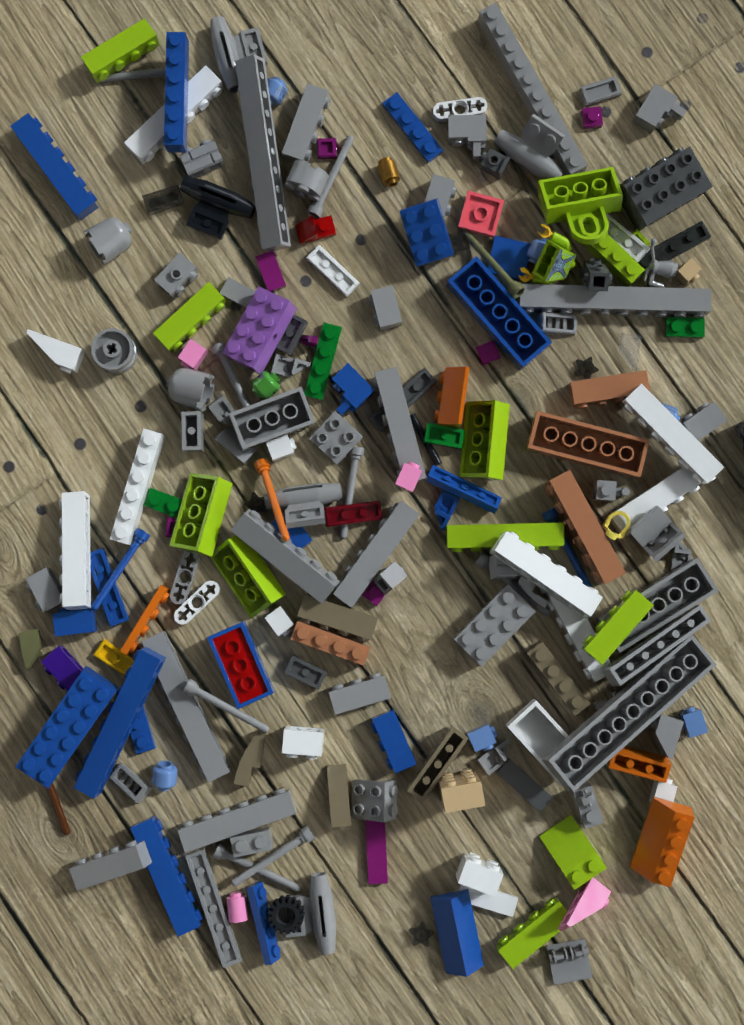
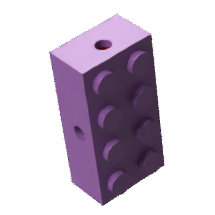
[222,286,297,374]

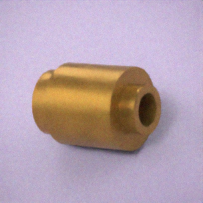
[377,157,400,187]

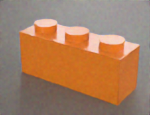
[607,746,671,783]

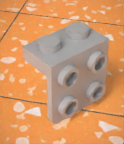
[629,506,686,562]
[351,779,398,822]

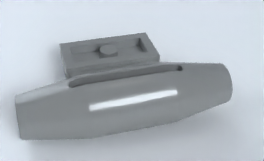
[210,16,268,93]
[494,114,565,179]
[264,483,343,529]
[283,872,337,955]

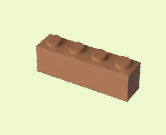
[568,370,650,409]
[291,620,370,666]

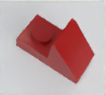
[295,215,336,244]

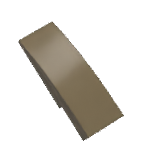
[234,731,266,786]
[327,764,351,828]

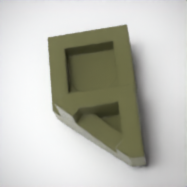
[19,629,43,671]

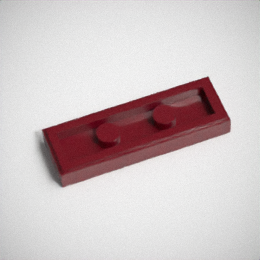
[324,500,383,527]

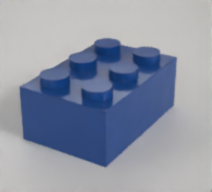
[400,198,454,267]

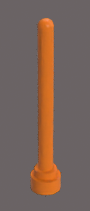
[254,458,290,541]

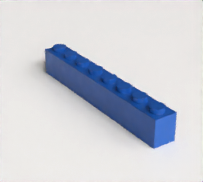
[74,647,166,799]

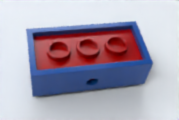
[207,621,275,709]

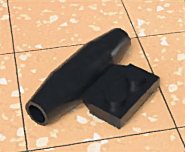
[180,176,255,240]

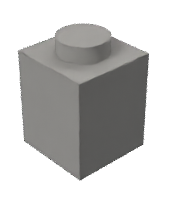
[373,562,407,595]

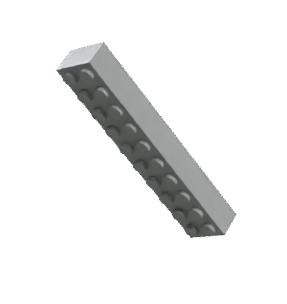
[542,635,717,792]

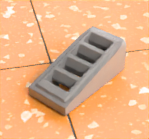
[536,312,577,335]
[109,762,153,803]

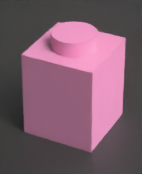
[178,339,209,371]
[395,461,422,492]

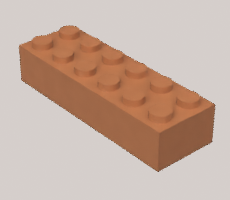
[525,411,650,479]
[544,470,626,585]

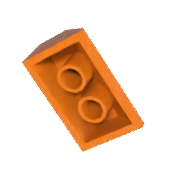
[434,366,470,429]

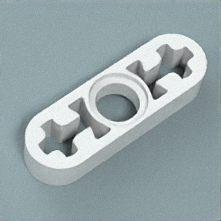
[433,97,487,122]
[174,581,220,625]

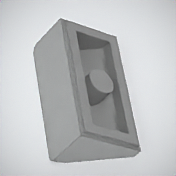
[215,426,257,464]

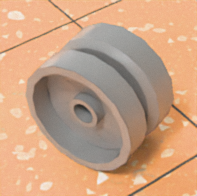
[91,328,138,374]

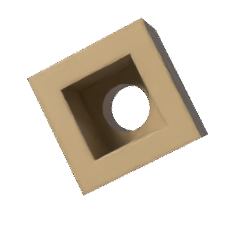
[675,258,702,286]

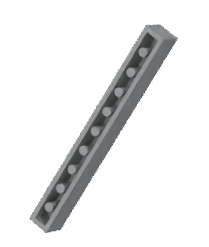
[478,3,588,175]
[235,54,291,251]
[518,284,711,318]

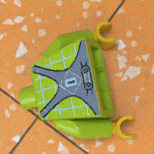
[518,224,576,285]

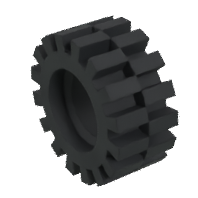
[268,895,305,935]

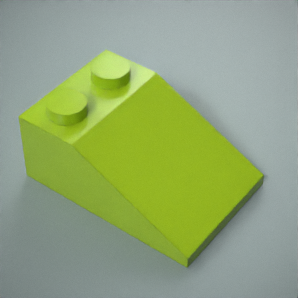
[539,814,607,890]

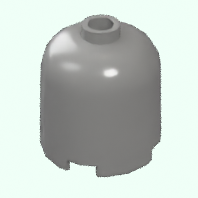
[83,217,132,265]
[166,368,215,412]

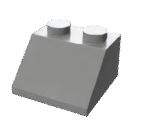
[648,714,684,760]

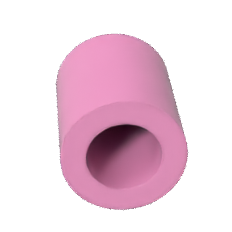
[226,891,248,923]

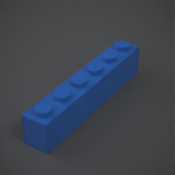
[164,32,189,153]
[10,113,99,221]
[130,815,203,937]

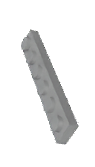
[185,848,242,968]

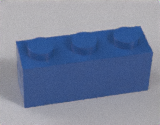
[370,709,416,773]

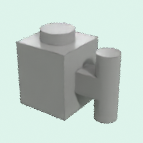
[593,480,630,502]

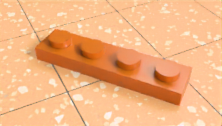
[120,585,170,655]

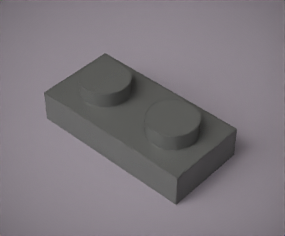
[275,315,308,356]
[284,655,327,690]

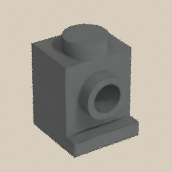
[479,148,511,180]

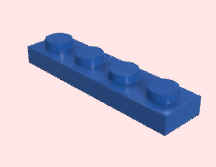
[382,92,443,163]
[425,465,502,514]
[90,548,130,627]
[247,881,281,965]

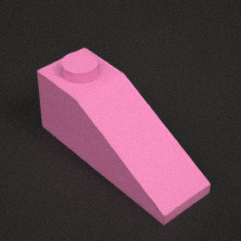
[558,878,611,931]

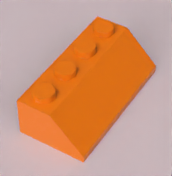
[630,797,695,887]

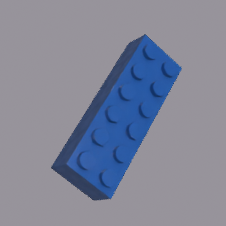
[446,256,552,371]
[16,666,118,789]

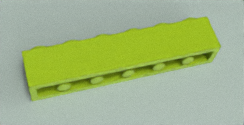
[447,523,564,552]

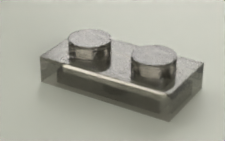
[142,185,184,215]

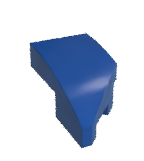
[434,490,460,531]

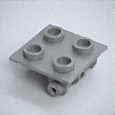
[309,411,363,464]
[546,938,592,985]

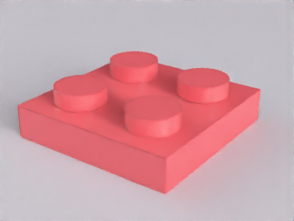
[458,190,504,238]

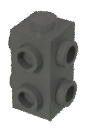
[580,258,612,291]

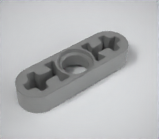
[170,551,200,604]

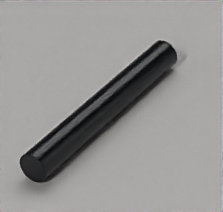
[410,413,442,466]

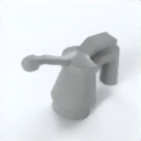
[642,238,678,288]

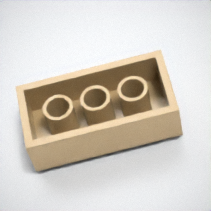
[438,769,486,813]

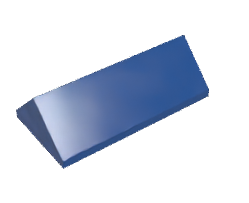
[430,889,484,977]

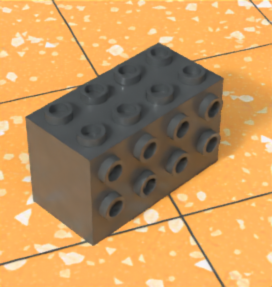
[620,147,713,231]

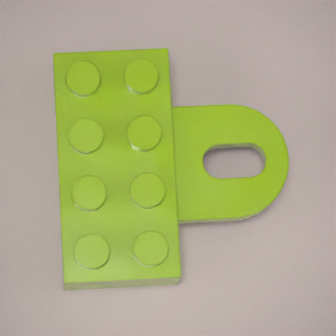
[538,167,623,245]

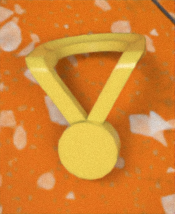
[603,511,631,540]

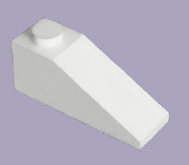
[26,329,85,374]

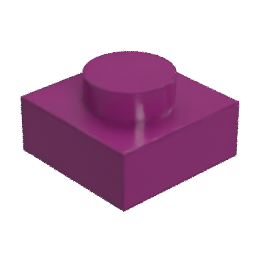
[581,107,603,129]
[362,580,385,606]

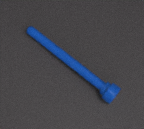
[542,508,592,587]
[91,528,150,610]

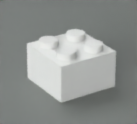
[282,726,325,759]
[456,852,504,897]

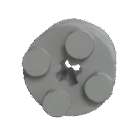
[284,160,329,202]

